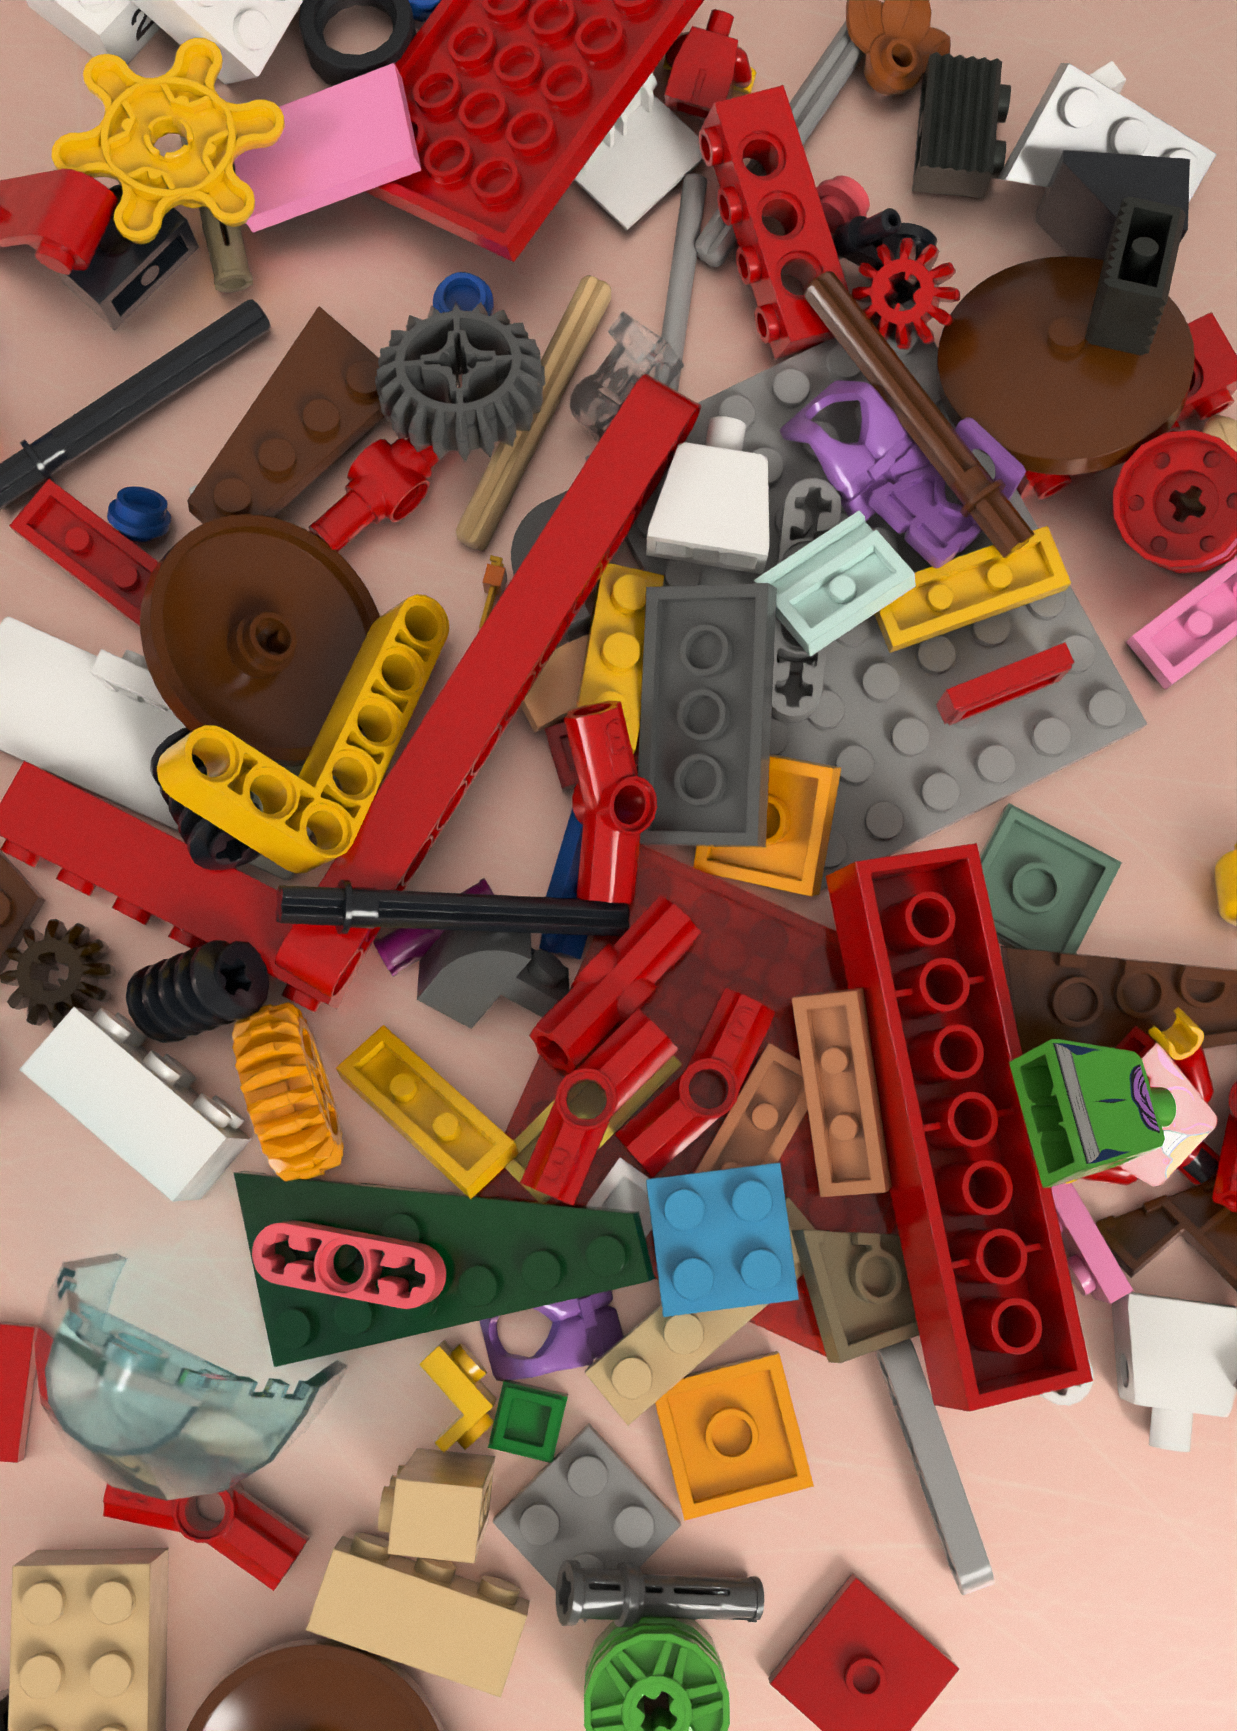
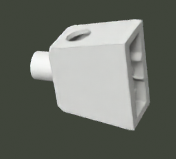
[646,416,769,574]
[1111,1292,1237,1452]

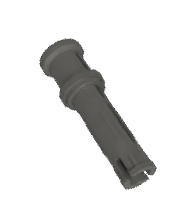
[556,1560,764,1628]

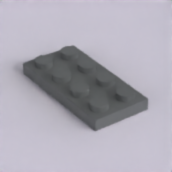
[638,583,777,848]

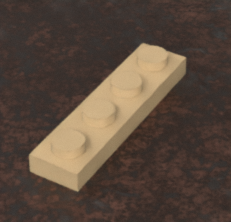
[585,1197,816,1426]

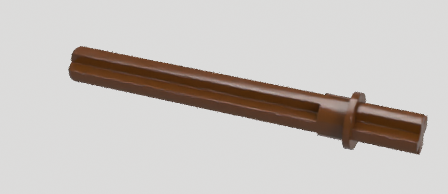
[804,271,1035,558]

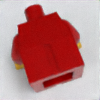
[663,9,757,121]

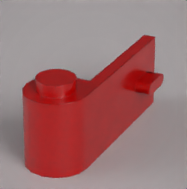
[0,169,118,275]

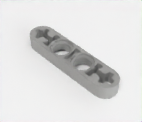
[771,478,841,723]
[875,1339,995,1595]

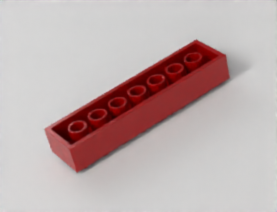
[826,843,1093,1412]

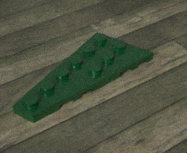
[233,1171,655,1367]

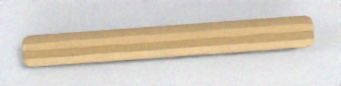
[456,275,611,551]

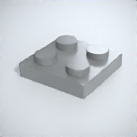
[493,1423,681,1622]

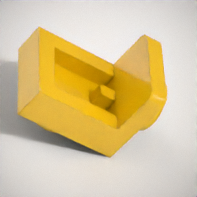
[419,1340,497,1453]

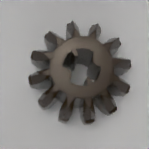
[0,919,116,1029]

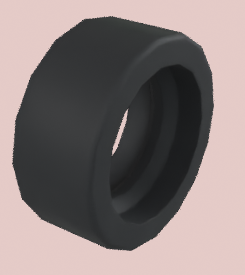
[299,0,416,86]

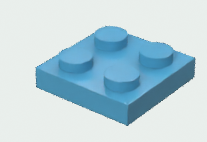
[646,1162,799,1317]

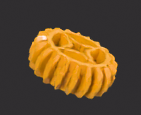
[232,1002,344,1181]

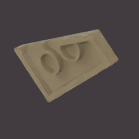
[791,1229,919,1363]

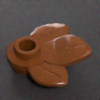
[846,0,951,96]

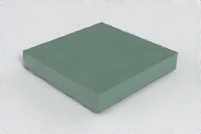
[980,803,1122,953]

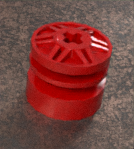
[1113,430,1237,574]

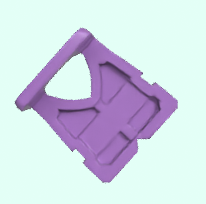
[780,380,930,522]
[868,417,1026,568]
[479,1290,624,1381]

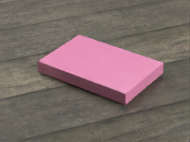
[234,63,421,233]

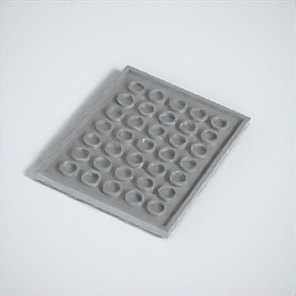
[585,300,1147,891]

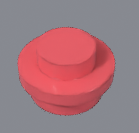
[816,175,870,234]

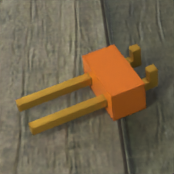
[479,555,507,629]

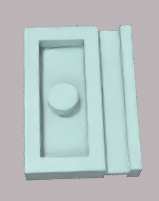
[754,510,916,657]

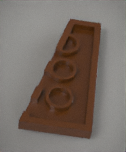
[187,306,385,524]
[1000,946,1237,1054]

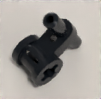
[832,208,937,305]

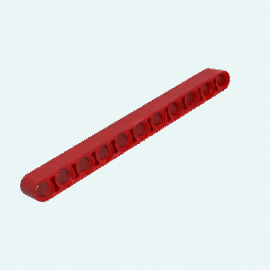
[274,374,701,999]

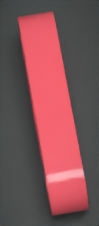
[252,1220,446,1309]

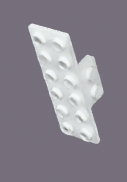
[0,617,339,880]

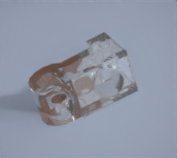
[569,311,684,442]

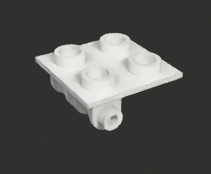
[574,73,703,231]

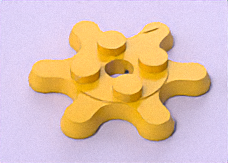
[51,38,285,244]

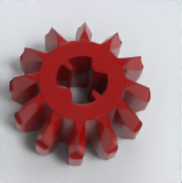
[851,238,960,350]

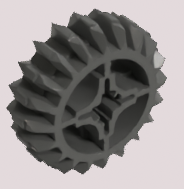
[375,301,546,462]

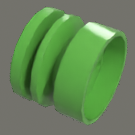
[584,1617,730,1731]

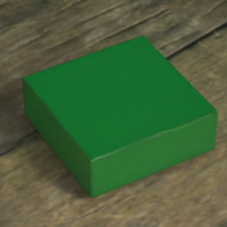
[488,1380,568,1463]

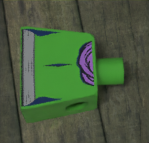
[1009,1039,1176,1188]

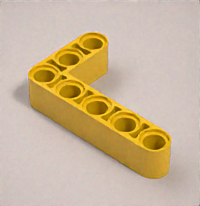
[157,594,450,874]

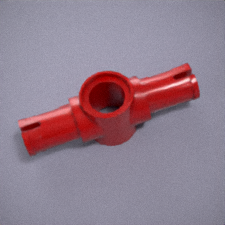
[308,437,451,552]

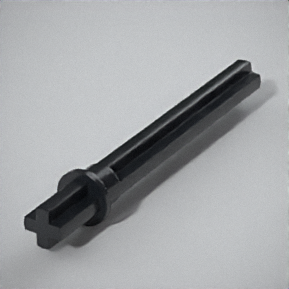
[0,299,271,510]
[275,880,630,936]

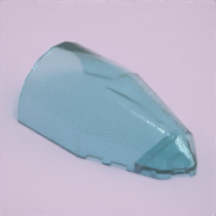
[34,1253,348,1501]

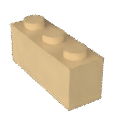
[378,1448,495,1563]
[306,1532,530,1698]

